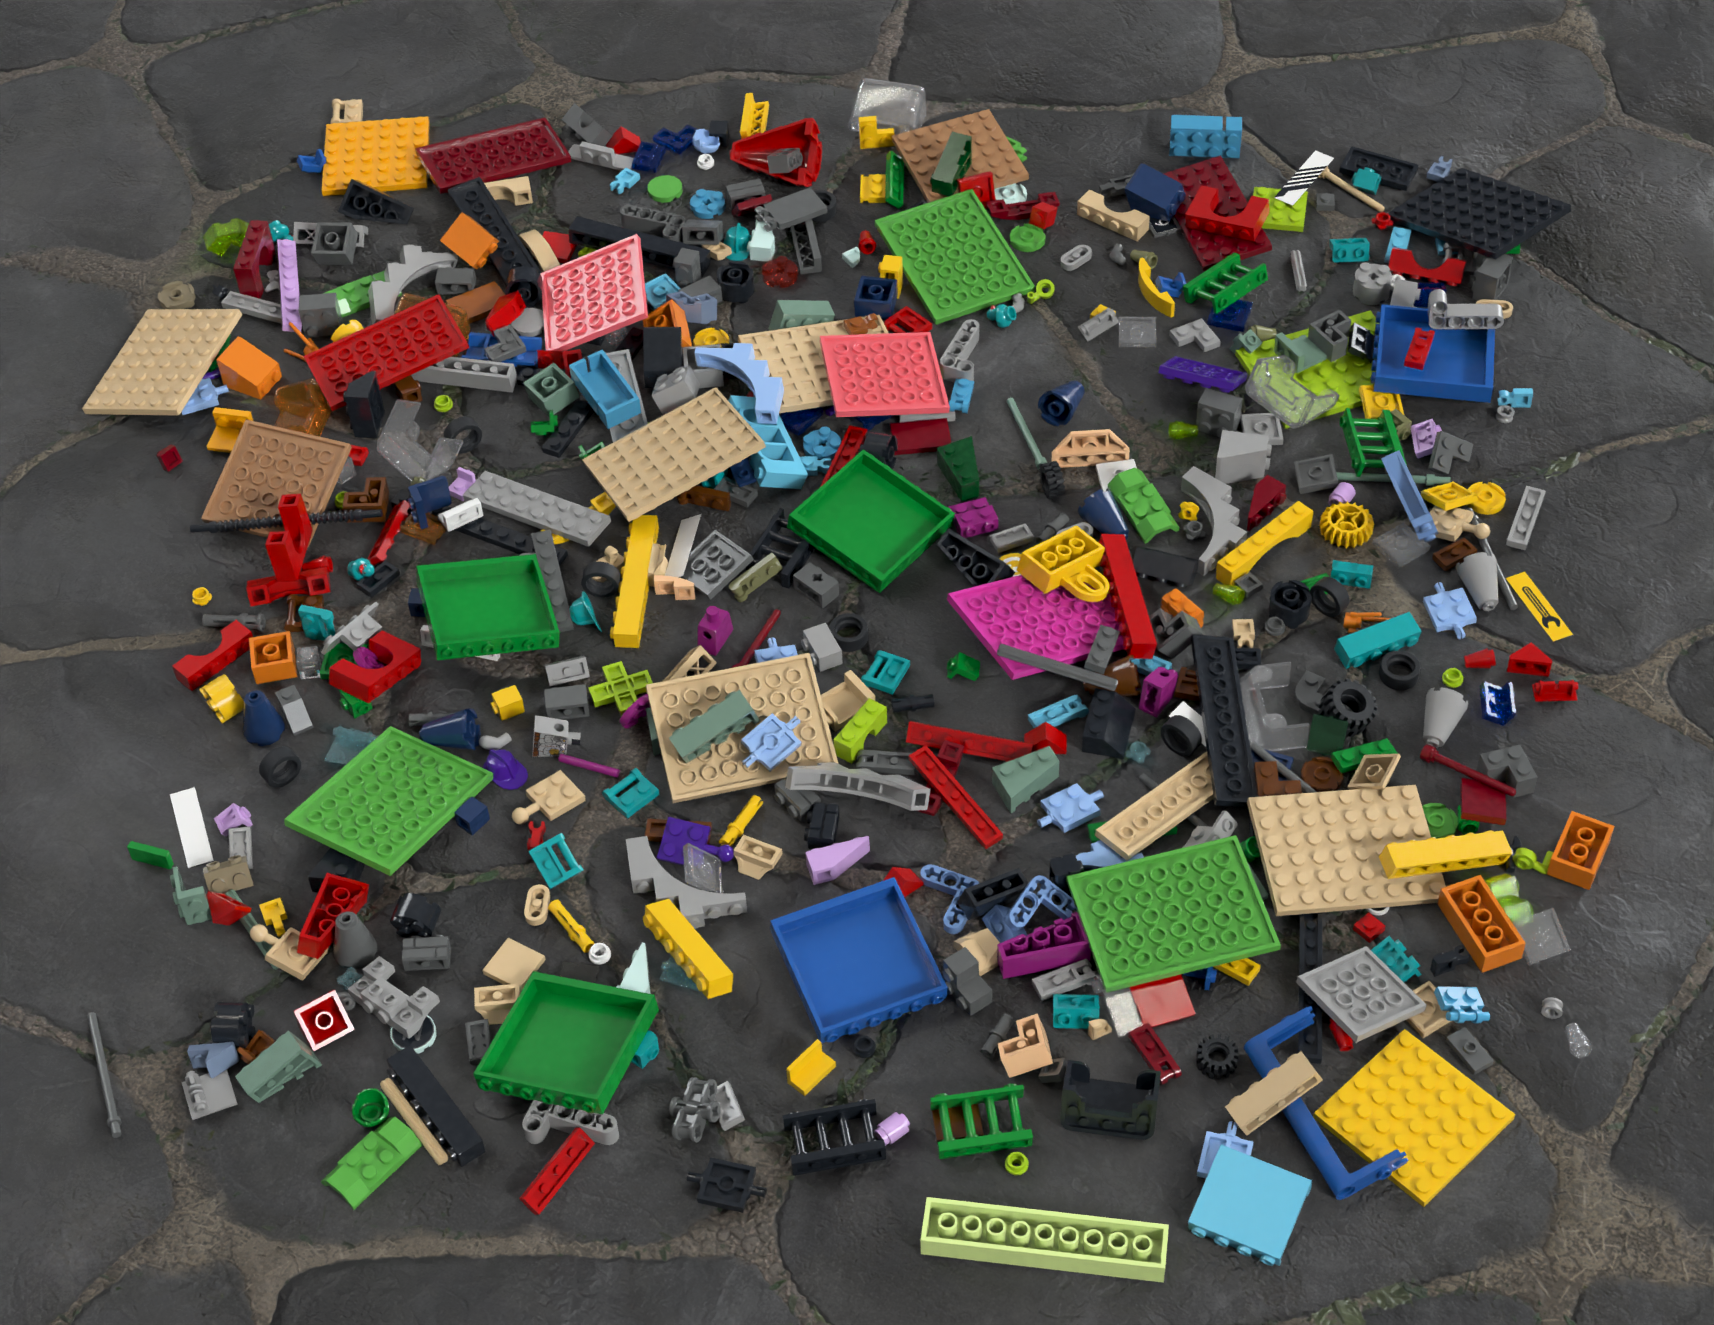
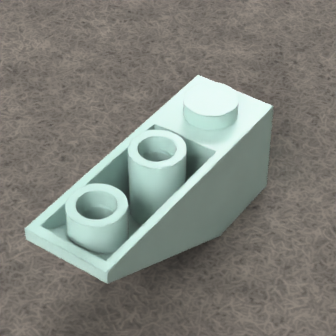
[747,219,775,262]
[617,942,651,994]

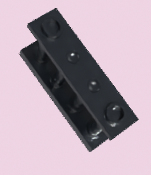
[745,508,815,589]
[783,1099,886,1176]

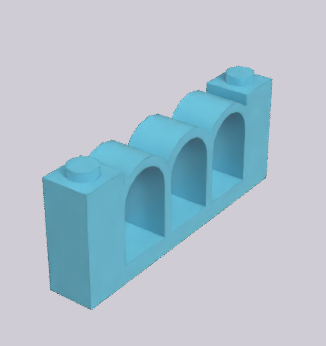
[728,395,808,489]

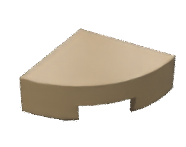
[1088,1019,1112,1040]

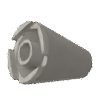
[1456,552,1498,611]
[1423,687,1468,748]

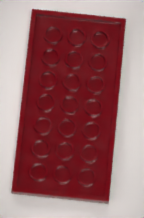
[415,118,571,194]
[1163,155,1272,272]

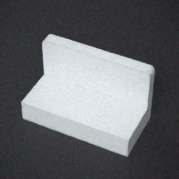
[438,498,483,532]

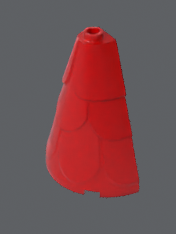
[730,118,822,187]

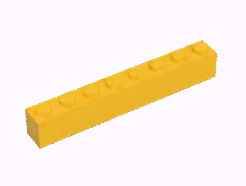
[610,515,659,648]

